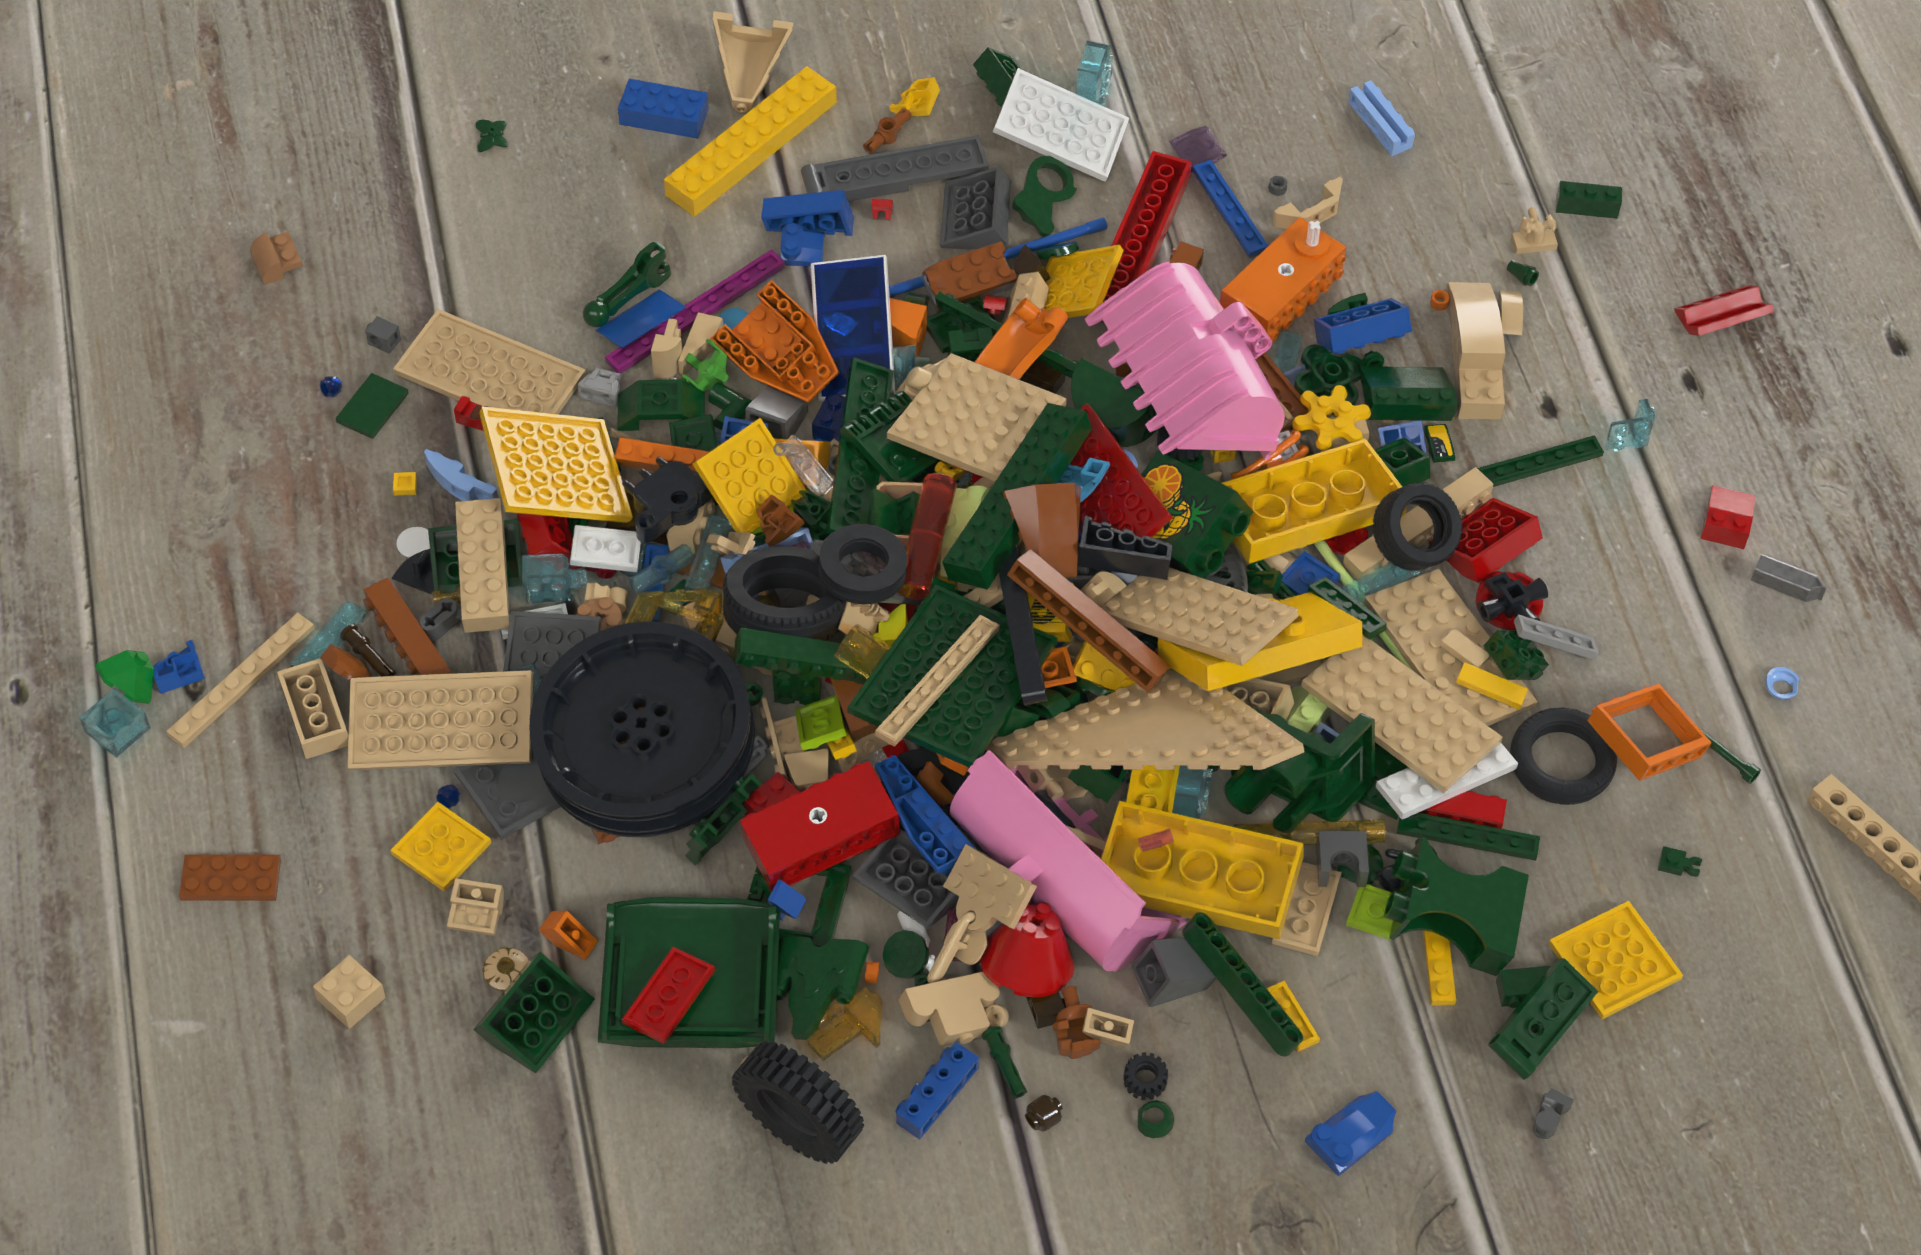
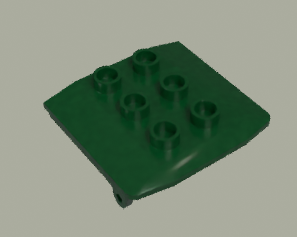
[598,897,780,1048]

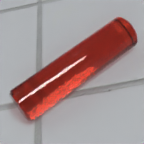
[898,473,957,600]

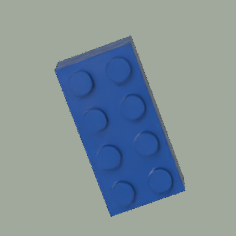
[618,79,709,139]
[1314,298,1412,354]

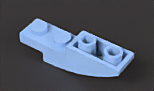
[424,449,498,501]

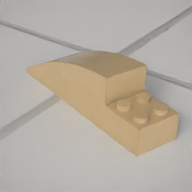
[1448,282,1506,420]

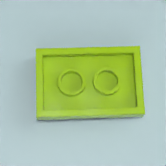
[795,694,847,751]

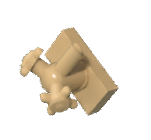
[1511,207,1558,254]

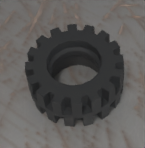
[1123,1052,1168,1100]

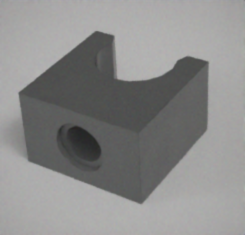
[1316,831,1369,887]

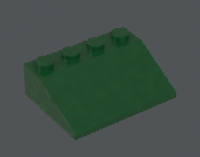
[1359,366,1458,421]
[428,519,525,595]
[473,952,595,1073]

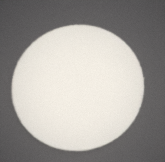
[397,527,430,557]

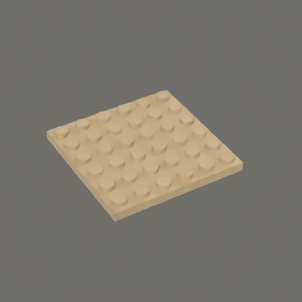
[887,353,1067,482]

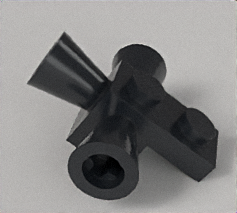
[1478,572,1548,622]

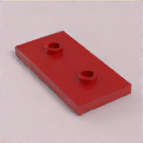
[622,947,715,1044]

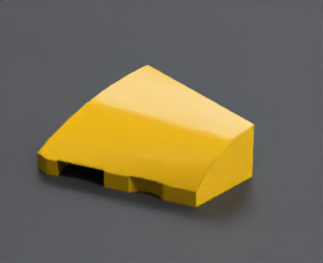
[889,77,940,116]

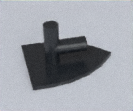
[392,549,434,594]

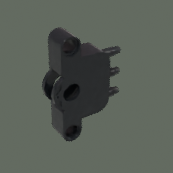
[622,457,714,543]

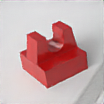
[871,198,894,221]

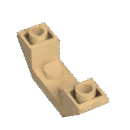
[1272,177,1343,229]

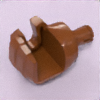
[1053,986,1100,1059]

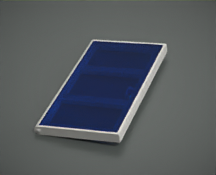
[811,255,895,402]

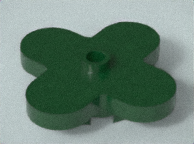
[1294,344,1365,405]

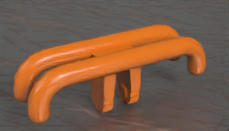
[1231,430,1309,479]

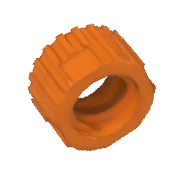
[1430,290,1450,311]
[865,961,879,984]

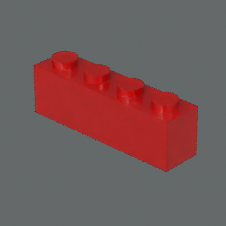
[1418,791,1507,829]

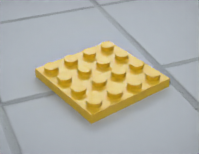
[1044,245,1124,318]
[693,418,807,533]
[1548,901,1683,1020]

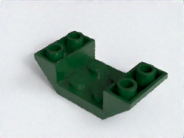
[617,379,705,431]

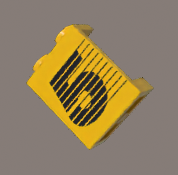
[1027,583,1074,642]

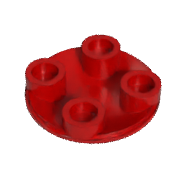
[1325,528,1368,555]

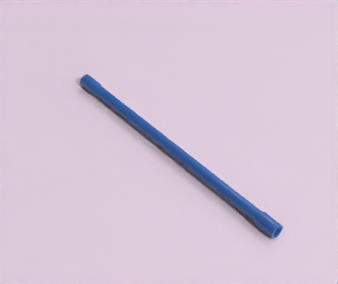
[871,217,1107,298]

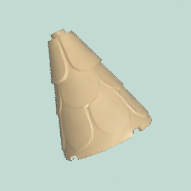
[712,11,793,113]

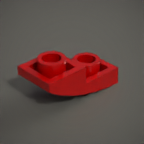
[983,295,1008,315]

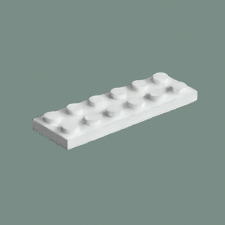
[1376,743,1518,819]

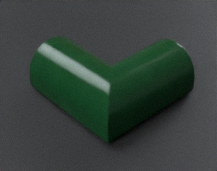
[708,382,752,431]

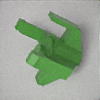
[682,339,729,392]

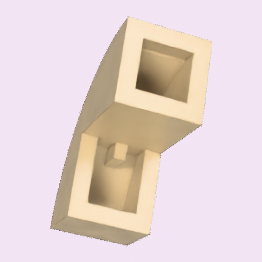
[1498,291,1523,335]

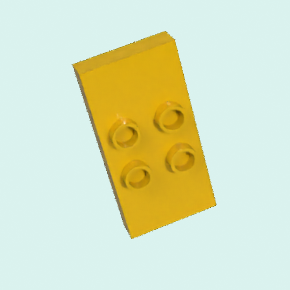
[1222,439,1407,564]
[1158,592,1362,691]
[1101,801,1304,940]

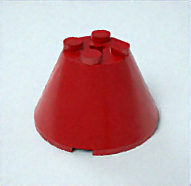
[979,903,1075,997]

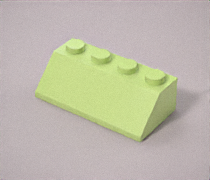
[1286,686,1333,733]

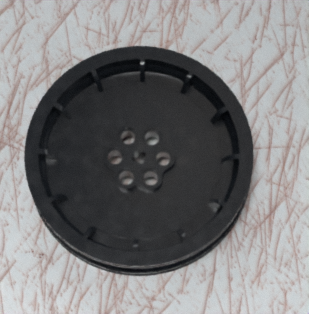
[529,622,755,837]

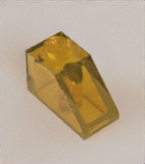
[844,987,882,1048]

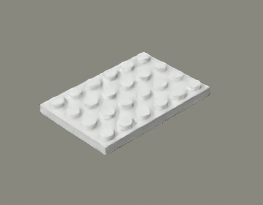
[993,68,1129,182]

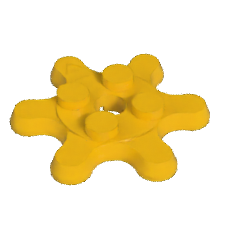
[1292,385,1371,451]

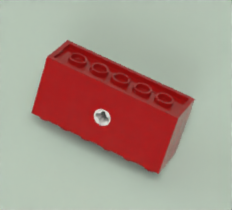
[740,761,900,893]

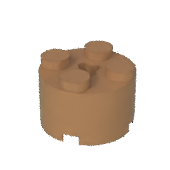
[577,597,623,631]

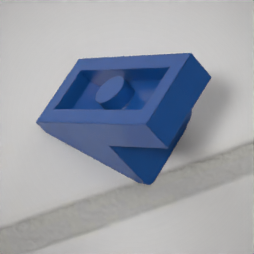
[768,879,806,921]

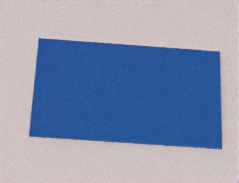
[596,289,686,349]

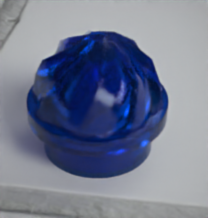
[320,376,342,397]
[436,784,461,808]

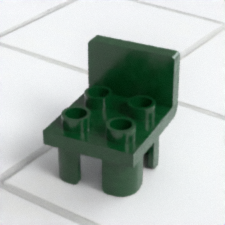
[1225,707,1375,833]

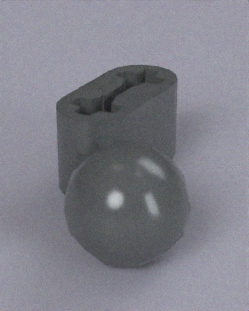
[420,598,462,641]

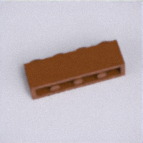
[830,643,878,741]

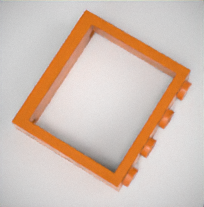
[1587,684,1712,781]

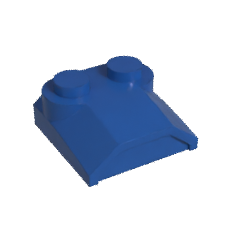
[780,223,825,266]

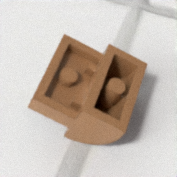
[250,231,303,285]

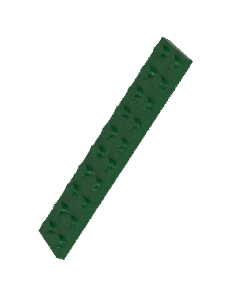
[826,357,894,534]

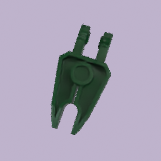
[791,490,831,535]

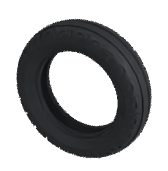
[1510,707,1617,805]

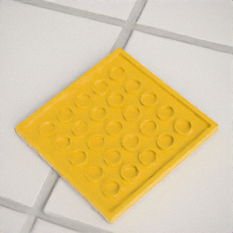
[479,407,633,523]

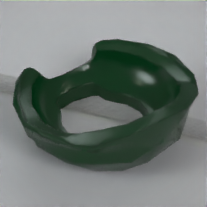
[1138,1100,1174,1139]

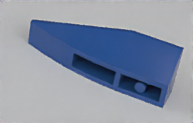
[875,755,975,876]

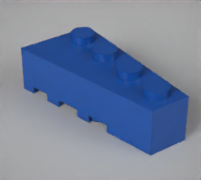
[761,190,854,236]

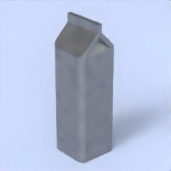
[1751,554,1827,602]

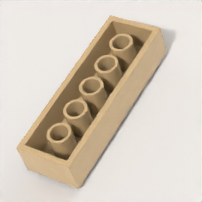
[455,498,510,633]

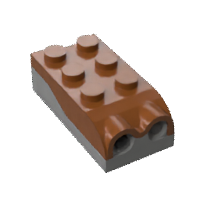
[921,241,1017,313]

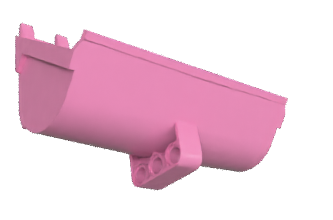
[1085,262,1285,460]
[950,750,1187,972]

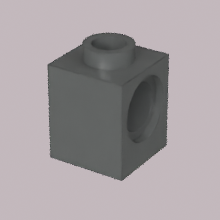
[365,316,401,354]

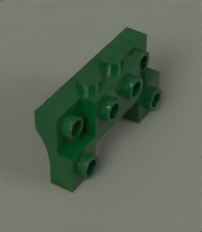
[685,773,762,865]

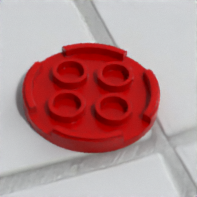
[1476,571,1543,630]

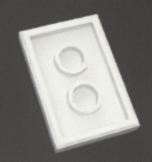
[570,525,641,572]

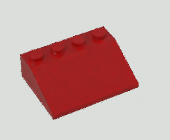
[1428,498,1543,583]

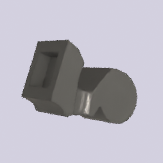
[1533,1088,1574,1139]

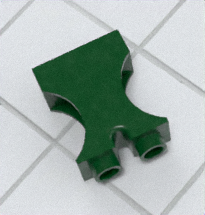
[1384,837,1529,976]

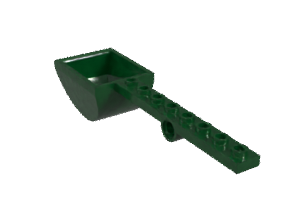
[935,291,1157,447]

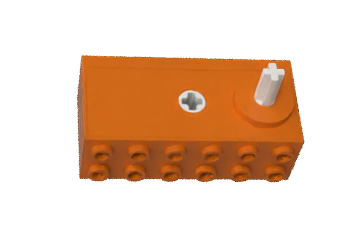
[1220,217,1346,343]

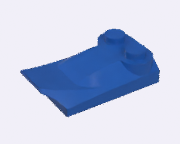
[1305,1091,1396,1177]

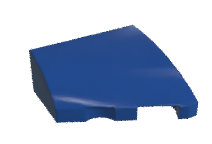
[153,640,205,694]

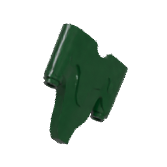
[777,936,869,1040]

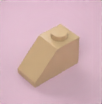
[1082,1008,1134,1048]

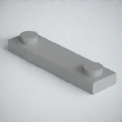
[1514,614,1599,660]

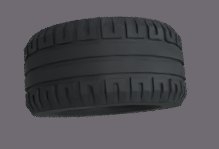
[1372,482,1462,571]

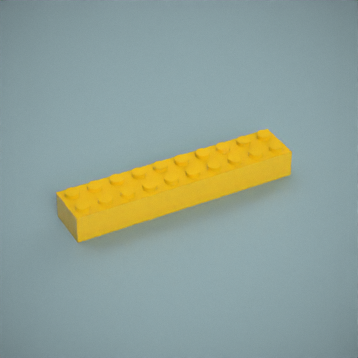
[664,66,837,217]

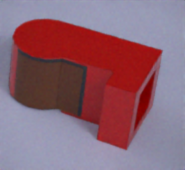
[454,395,488,431]

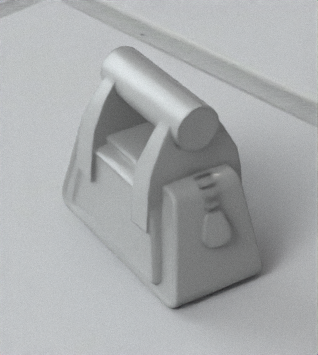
[578,368,621,407]

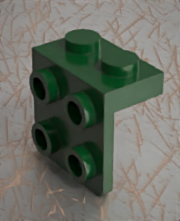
[870,488,922,536]

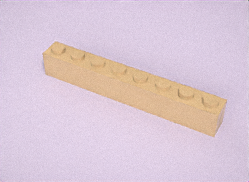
[1343,467,1493,585]

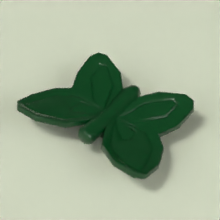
[476,119,508,152]

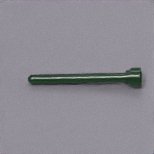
[1698,727,1761,784]

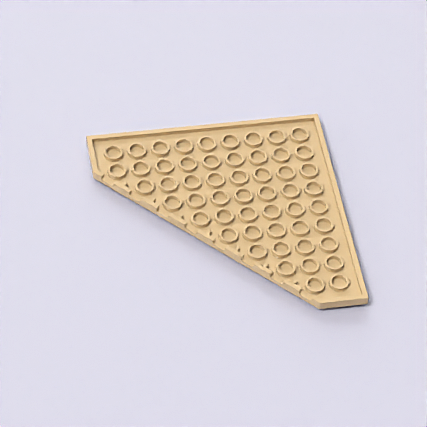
[986,669,1304,770]

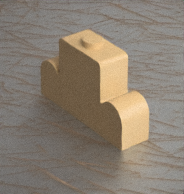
[898,972,1000,1046]

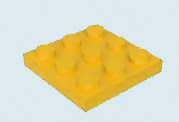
[390,802,492,892]

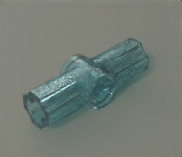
[629,544,695,595]

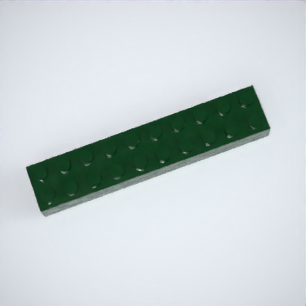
[942,403,1092,590]

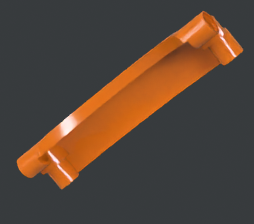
[953,298,1068,471]

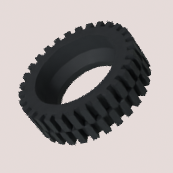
[732,1041,864,1164]

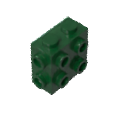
[1483,630,1549,680]

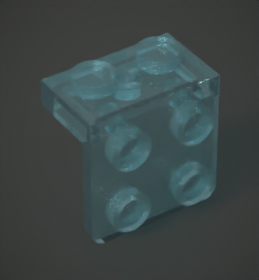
[1605,399,1655,451]

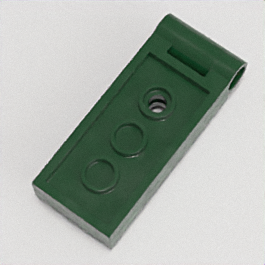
[1488,958,1599,1080]

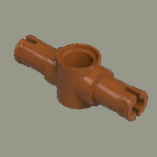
[863,108,912,154]

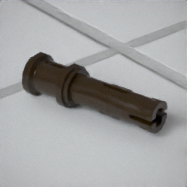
[340,624,396,677]

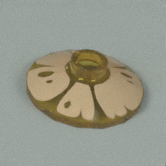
[482,948,529,991]

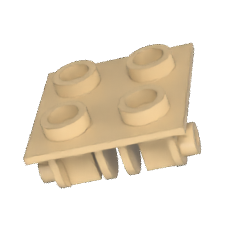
[838,602,889,648]

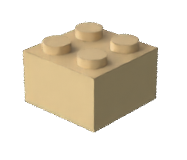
[313,955,386,1029]

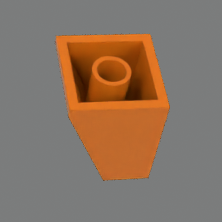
[869,295,927,356]

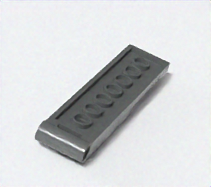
[801,135,989,202]

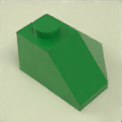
[95,650,154,704]

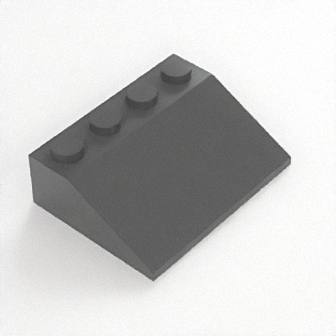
[940,166,1011,249]
[852,829,959,929]

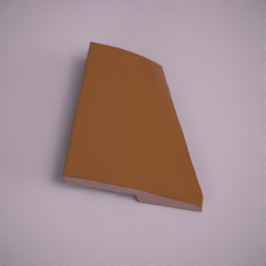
[756,494,805,547]
[914,761,954,806]

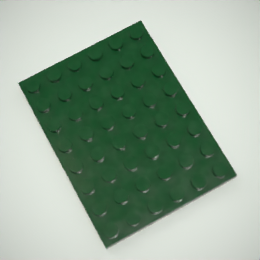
[847,585,1058,768]

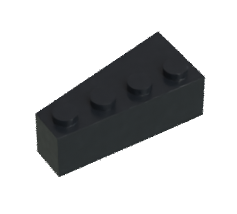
[1077,516,1172,580]

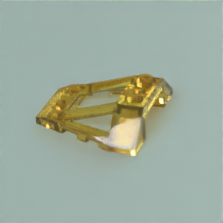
[624,588,723,642]

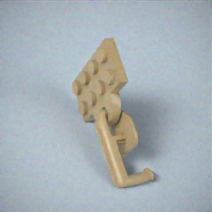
[927,844,1037,983]

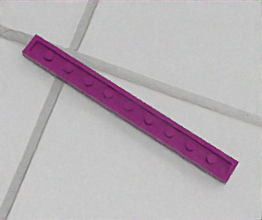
[605,249,785,374]

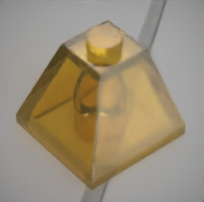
[834,623,891,679]

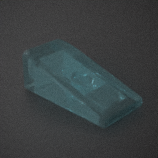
[1275,331,1303,373]
[892,344,916,389]

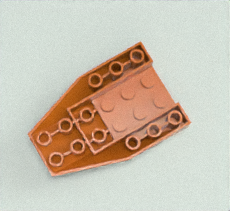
[710,280,839,403]

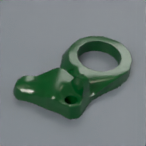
[1012,156,1077,237]

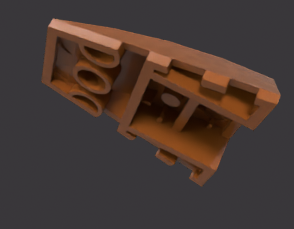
[1002,483,1081,578]

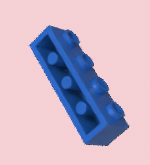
[895,1042,979,1139]

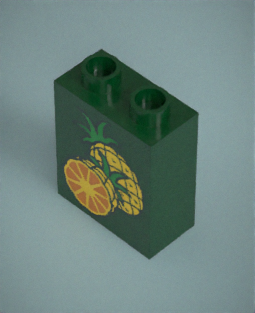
[1141,450,1253,579]

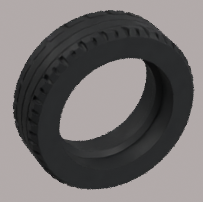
[723,546,846,641]

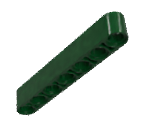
[1182,912,1303,1057]

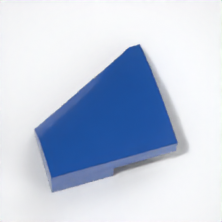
[1378,420,1427,454]

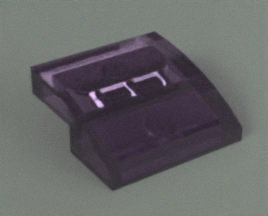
[1169,126,1227,173]

